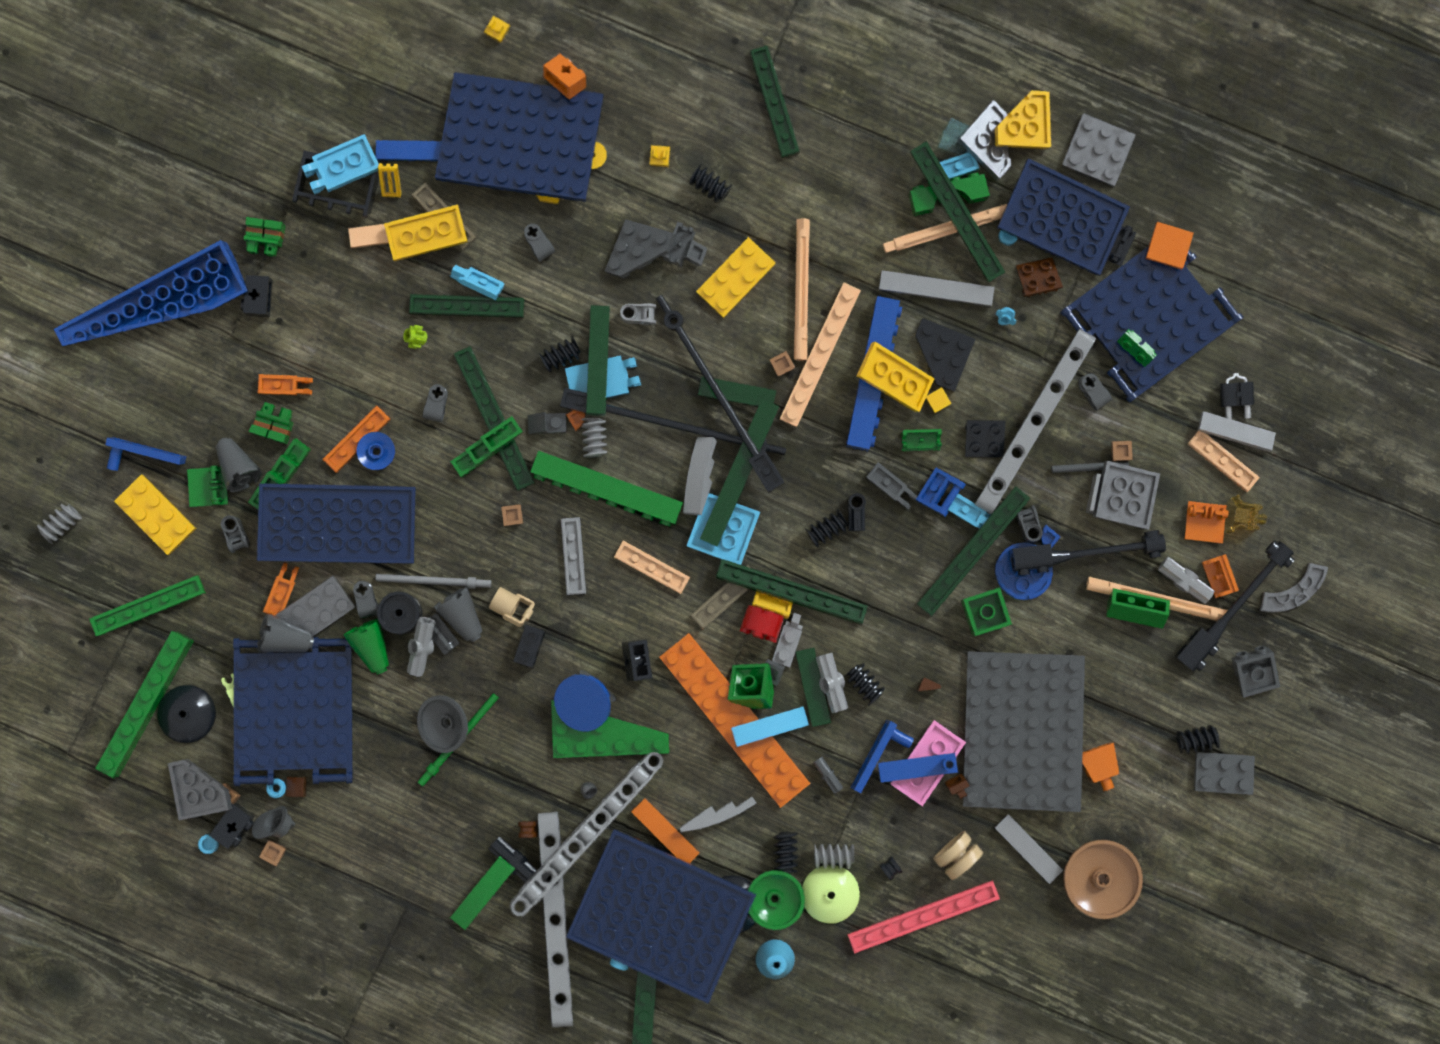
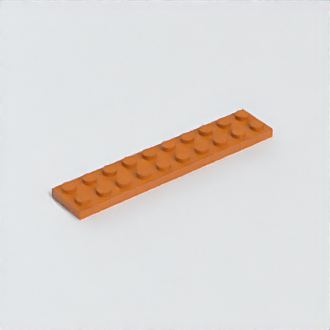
[659,633,811,808]

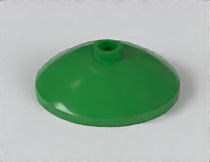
[748,870,805,930]

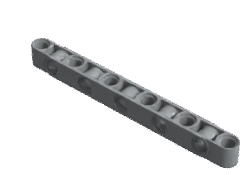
[975,329,1096,514]
[509,752,663,916]
[538,812,573,1027]

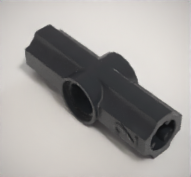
[488,836,542,883]

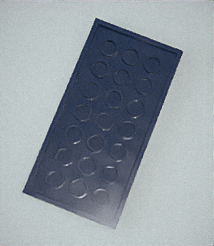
[257,483,416,564]

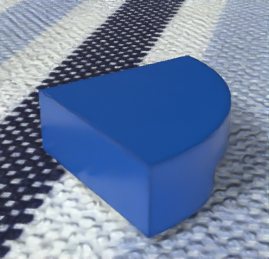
[1041,525,1060,548]

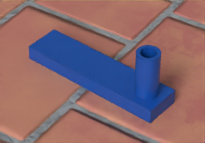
[105,437,187,471]
[850,719,914,793]
[878,753,958,782]

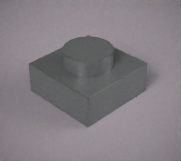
[683,240,708,266]
[765,659,785,686]

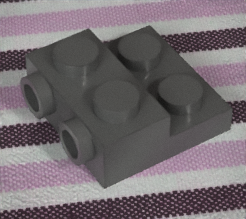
[1231,646,1280,698]

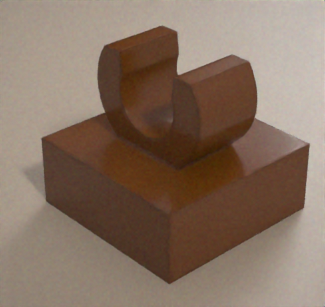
[944,773,969,799]

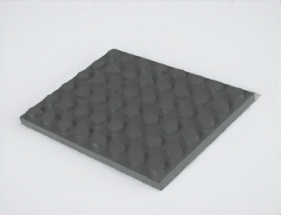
[963,651,1085,812]

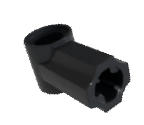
[847,493,866,531]

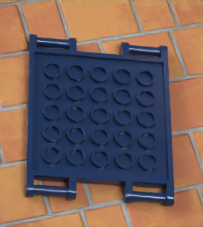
[1060,246,1244,403]
[233,637,353,786]

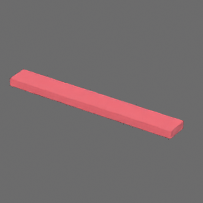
[847,880,1000,953]

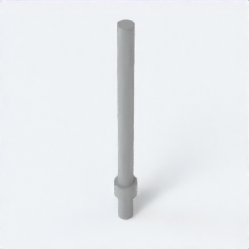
[376,574,492,589]

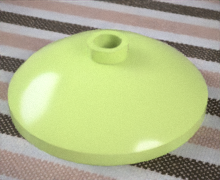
[802,864,859,923]

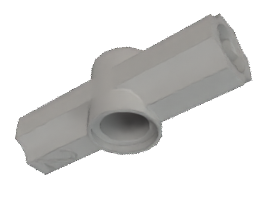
[1158,557,1215,604]
[407,617,435,677]
[815,653,848,713]

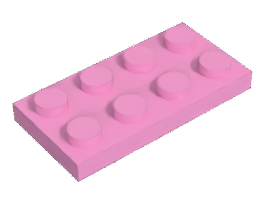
[890,720,966,806]

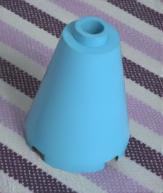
[756,939,795,979]

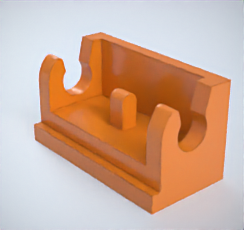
[1202,554,1239,598]

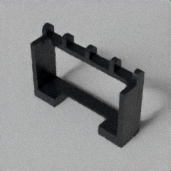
[292,150,379,218]

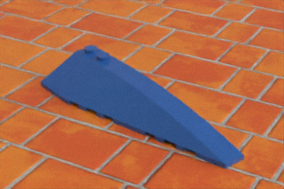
[54,240,248,346]

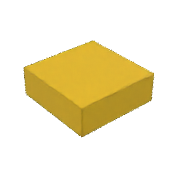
[926,387,952,414]

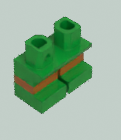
[244,217,286,257]
[249,402,293,445]

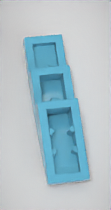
[731,706,809,747]

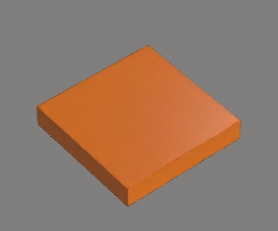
[1145,222,1194,270]

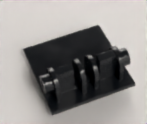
[965,420,1006,457]

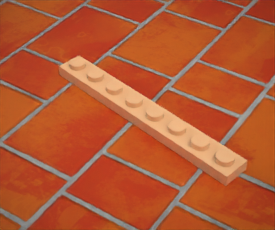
[779,283,861,428]

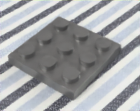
[1061,113,1135,188]
[1093,461,1160,530]

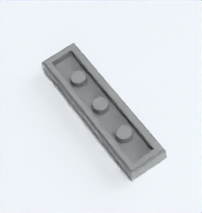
[1198,411,1276,452]
[561,517,586,595]
[994,814,1063,884]

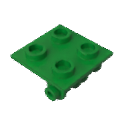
[187,466,228,507]

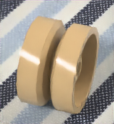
[933,831,983,880]

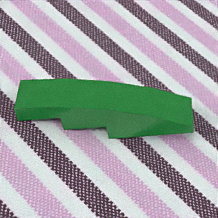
[450,416,523,478]
[248,438,311,509]
[450,857,515,930]

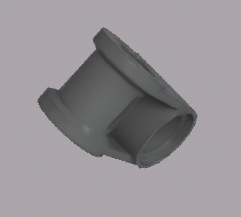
[524,224,556,262]
[1078,374,1112,411]
[423,384,448,423]
[1016,505,1043,544]
[221,515,250,554]
[353,581,378,619]

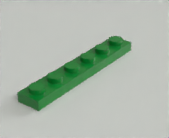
[89,575,206,637]

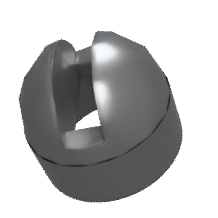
[580,782,598,799]

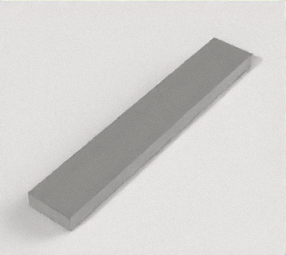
[879,270,994,307]

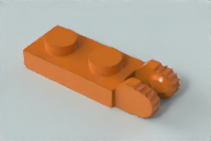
[258,374,313,396]
[263,562,299,616]

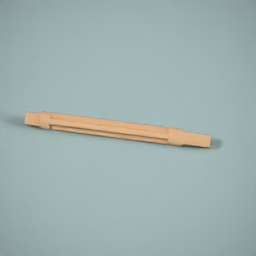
[882,204,1007,253]
[794,218,810,361]
[1086,577,1228,621]

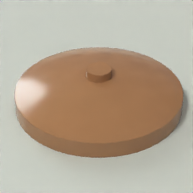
[1063,840,1143,919]

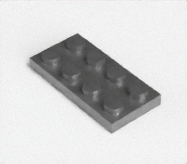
[274,575,356,637]

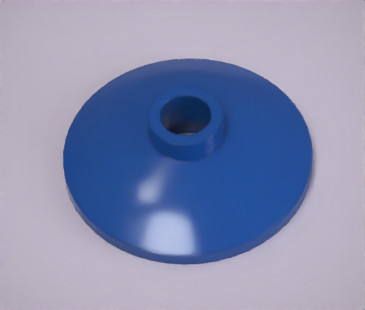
[356,432,395,470]

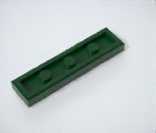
[698,376,776,407]
[795,648,831,727]

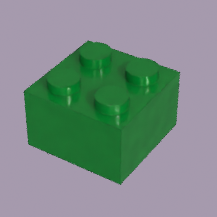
[961,588,1012,637]

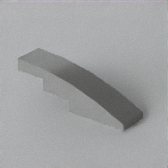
[683,437,717,515]
[679,796,756,832]

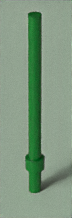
[417,693,499,786]

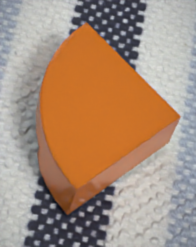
[566,410,585,431]

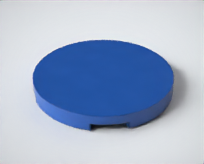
[995,542,1053,600]
[554,674,611,731]

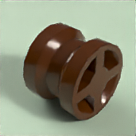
[518,821,538,838]

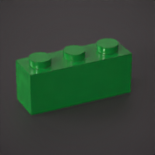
[1106,588,1170,629]

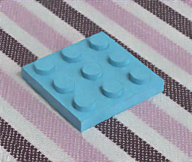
[687,493,760,565]

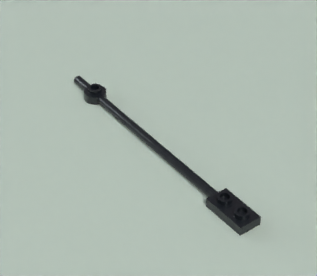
[656,295,785,493]
[560,388,786,456]

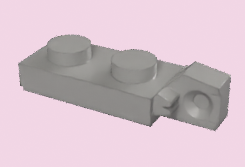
[772,613,803,667]

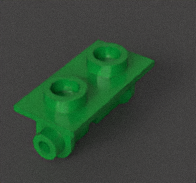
[1117,329,1157,367]

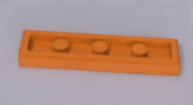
[322,406,391,473]
[631,798,700,863]

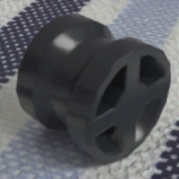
[879,856,903,881]

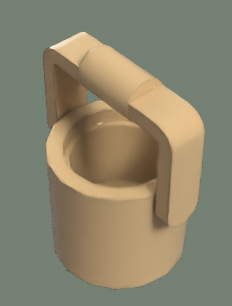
[489,587,535,627]

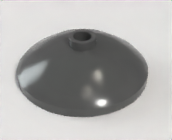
[417,695,468,753]

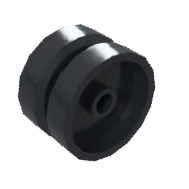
[377,591,423,635]

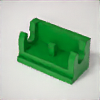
[901,429,942,451]

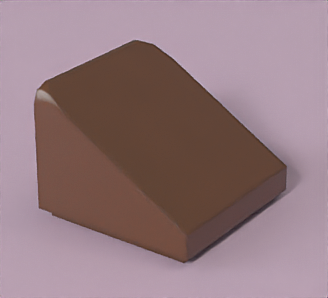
[916,678,941,691]
[286,777,306,797]

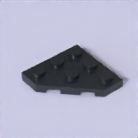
[915,318,975,392]

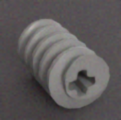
[582,418,607,458]
[37,504,82,544]
[814,844,854,869]

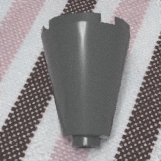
[215,438,262,492]
[434,587,483,642]
[257,614,314,653]

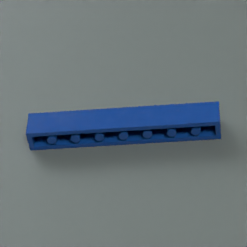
[846,296,902,451]

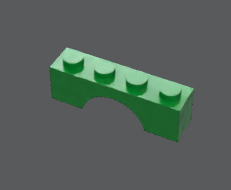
[909,173,990,217]

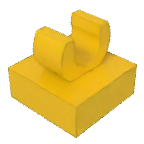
[484,16,510,43]
[649,145,670,167]

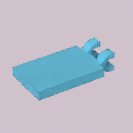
[302,134,379,195]
[565,356,641,399]

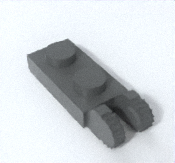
[866,462,918,510]

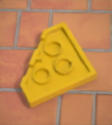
[995,91,1051,149]

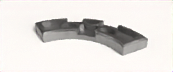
[1259,563,1328,612]

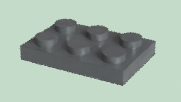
[1193,752,1255,795]

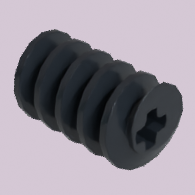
[689,165,732,203]
[538,336,581,373]
[805,509,848,548]
[843,663,885,706]
[1176,725,1220,754]
[773,832,798,872]

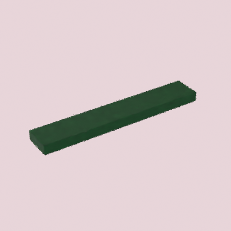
[750,45,800,158]
[409,294,525,318]
[586,305,610,416]

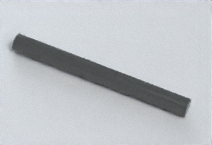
[1051,461,1129,473]

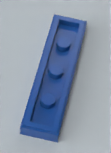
[376,140,442,161]

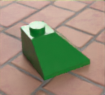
[728,663,774,709]

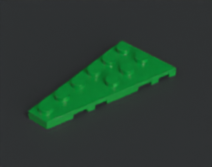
[551,700,669,758]

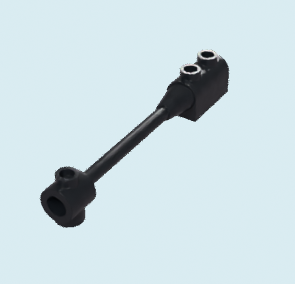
[1009,530,1166,576]
[1175,540,1295,672]

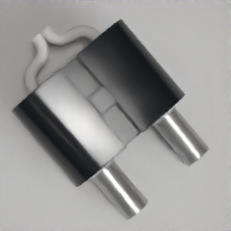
[1220,373,1254,419]

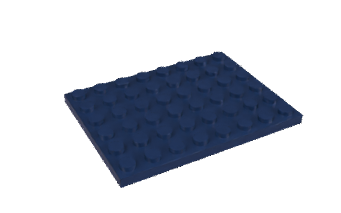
[435,72,604,202]
[566,829,756,1003]

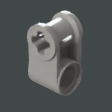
[620,303,656,325]

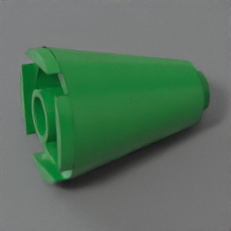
[344,619,389,675]

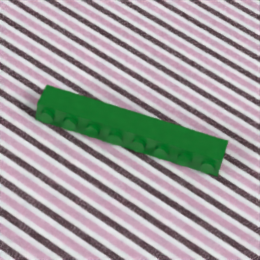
[530,451,683,527]
[95,631,194,778]

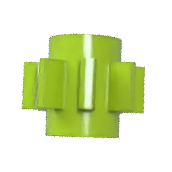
[403,325,427,349]

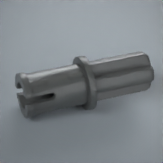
[813,756,843,794]

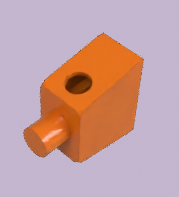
[1082,742,1119,791]

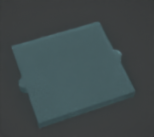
[938,118,969,156]

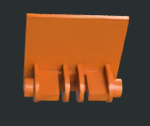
[1184,501,1228,543]

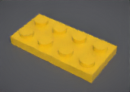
[384,204,468,261]
[696,237,776,318]
[857,342,934,412]
[114,474,197,555]

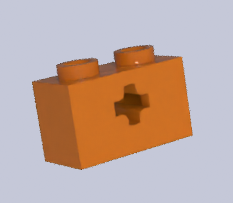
[543,54,586,100]

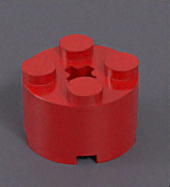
[740,605,784,643]

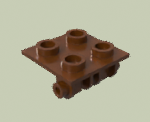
[1016,257,1063,298]

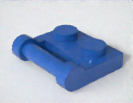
[916,468,966,517]

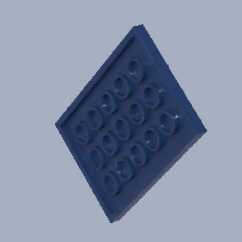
[997,158,1130,276]

